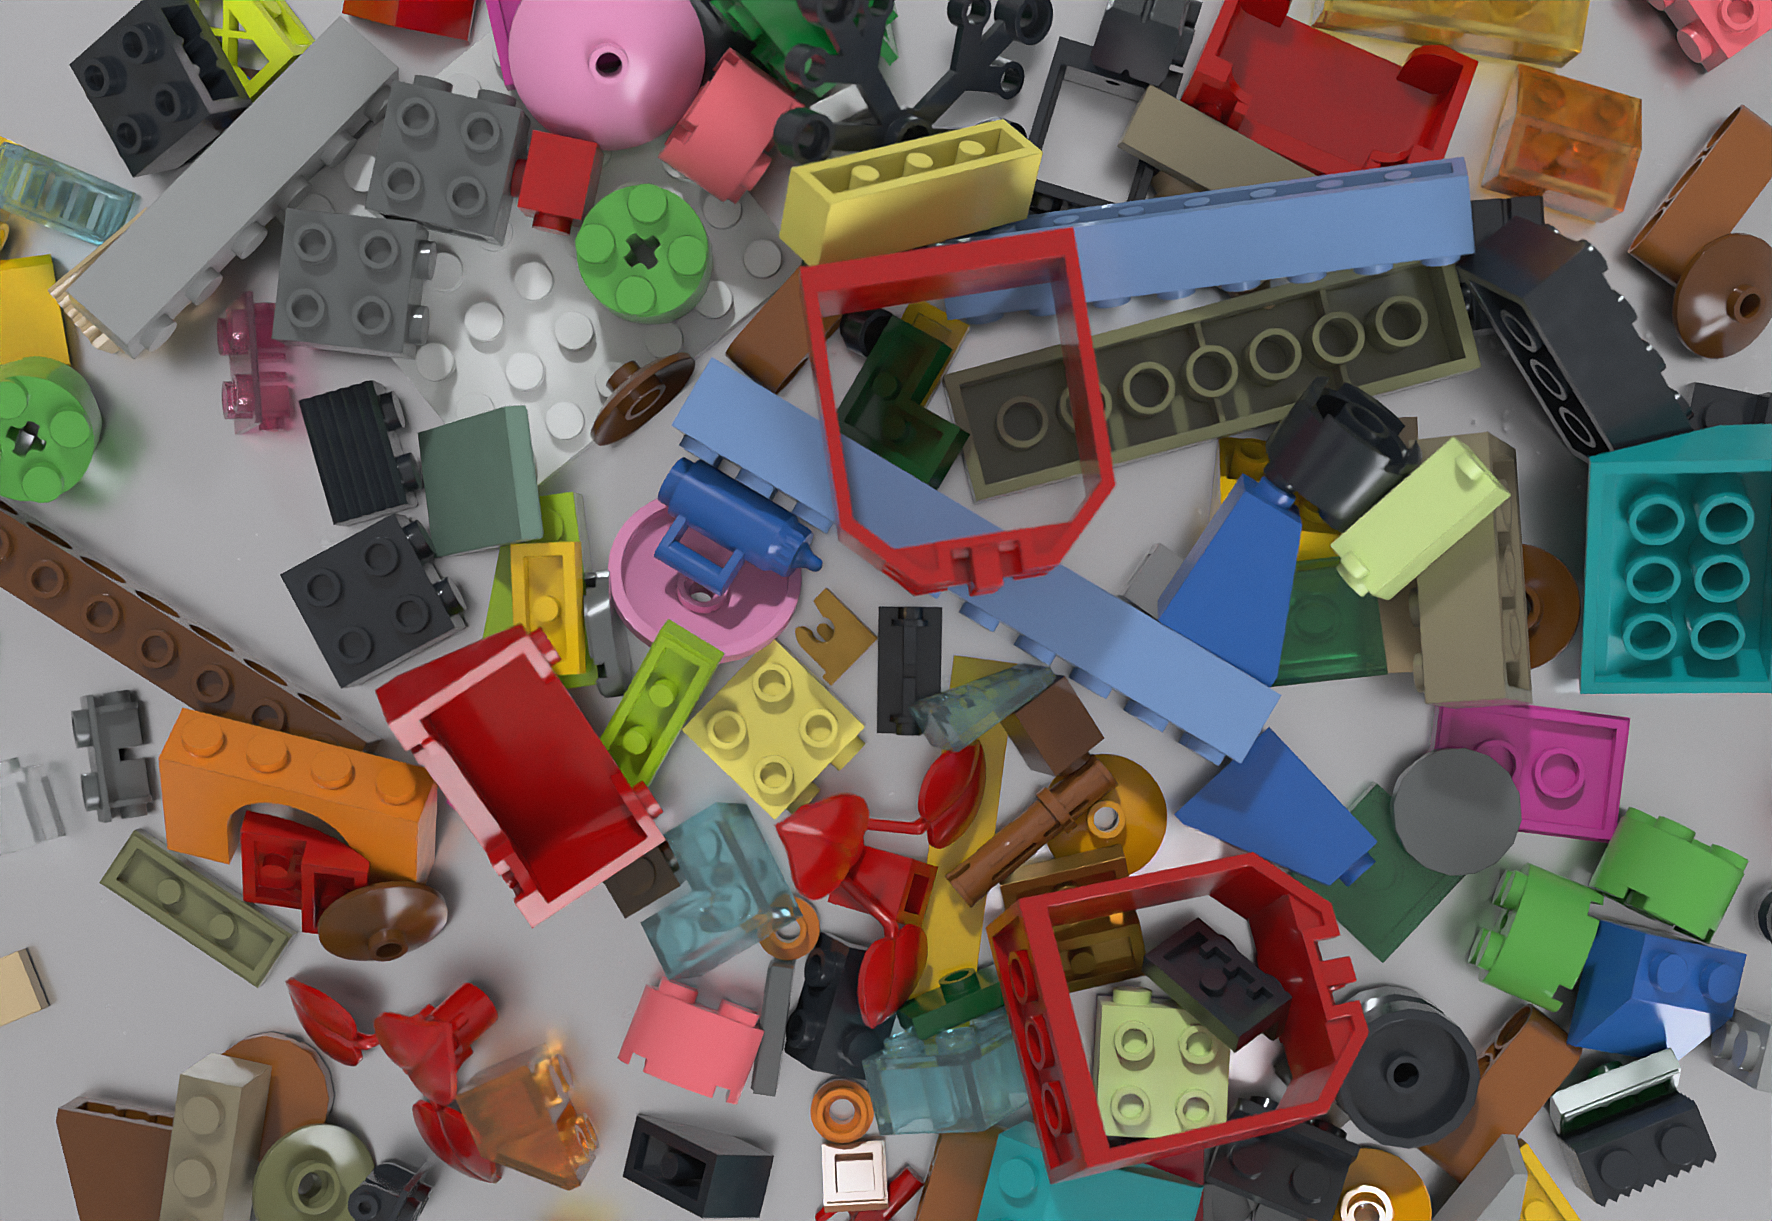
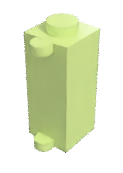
[1330,437,1511,601]

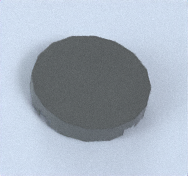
[584,570,631,698]
[1390,747,1522,876]

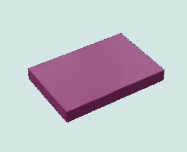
[1429,704,1631,843]

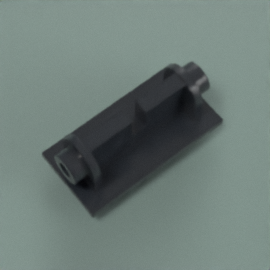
[877,606,942,736]
[348,1161,433,1221]

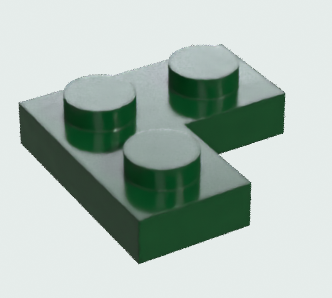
[836,315,970,490]

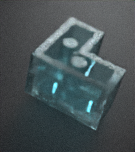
[640,802,803,980]
[862,1007,1029,1135]

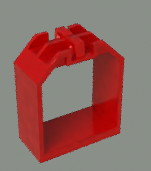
[799,227,1116,597]
[985,852,1369,1185]

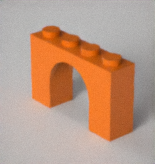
[158,708,438,885]

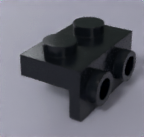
[784,932,896,1082]

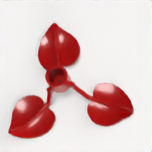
[775,738,986,1029]
[285,977,502,1184]

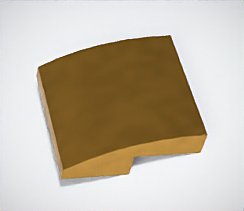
[999,843,1146,993]

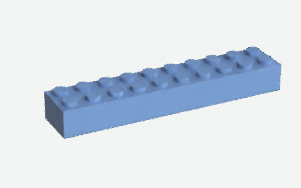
[672,357,1282,766]

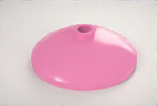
[508,0,705,151]
[608,498,802,663]

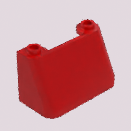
[1180,0,1479,176]
[375,623,666,928]

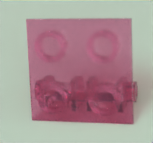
[217,291,291,435]

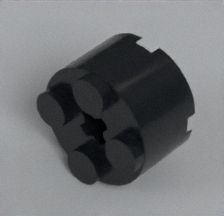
[1264,376,1422,533]

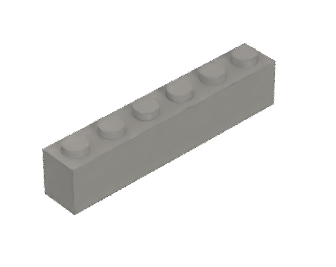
[66,16,399,360]

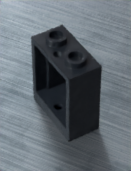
[1028,36,1183,214]

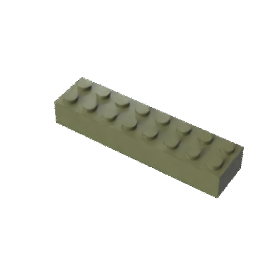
[942,260,1482,504]

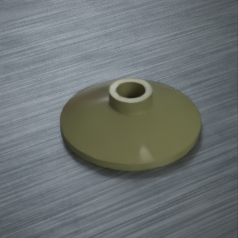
[252,1123,375,1221]

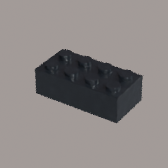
[1455,215,1695,464]

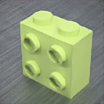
[1093,986,1230,1138]

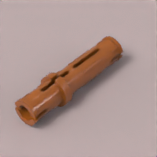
[945,754,1119,908]

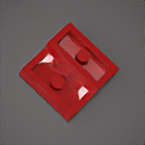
[240,810,370,934]

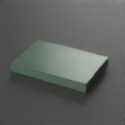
[418,405,543,558]

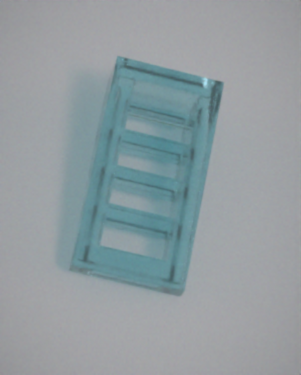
[0,142,136,247]
[908,663,1056,752]

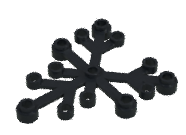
[773,0,1053,358]

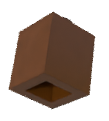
[991,671,1105,777]

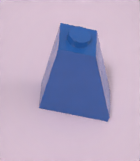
[1157,473,1302,688]
[1174,727,1378,888]

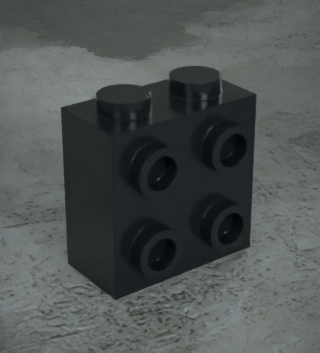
[69,0,252,178]
[280,513,466,689]

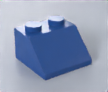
[1566,918,1747,1061]

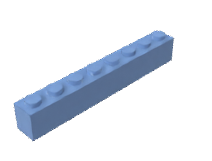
[935,156,1475,324]

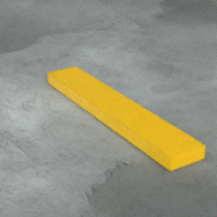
[904,655,1017,1042]

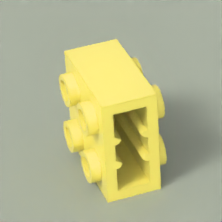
[682,638,866,820]

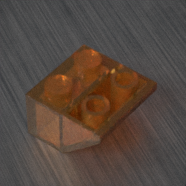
[1480,63,1642,223]
[456,1042,599,1191]

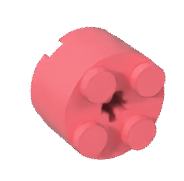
[658,48,805,204]
[617,976,765,1104]

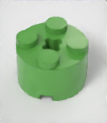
[575,183,713,324]
[0,356,102,503]
[1588,807,1749,944]
[1468,862,1604,1013]

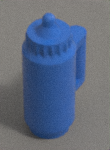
[654,457,823,597]

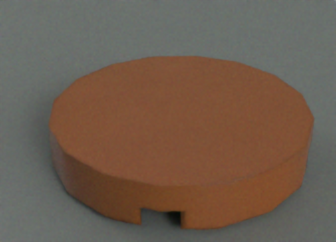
[222,1032,334,1162]

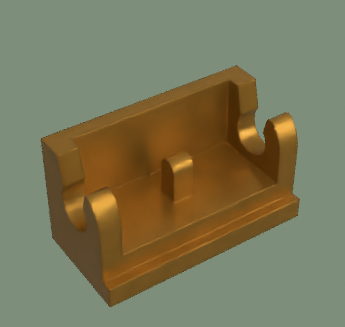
[795,588,878,686]

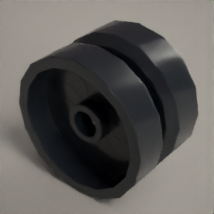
[1334,986,1480,1149]

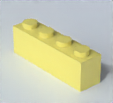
[779,119,1043,266]

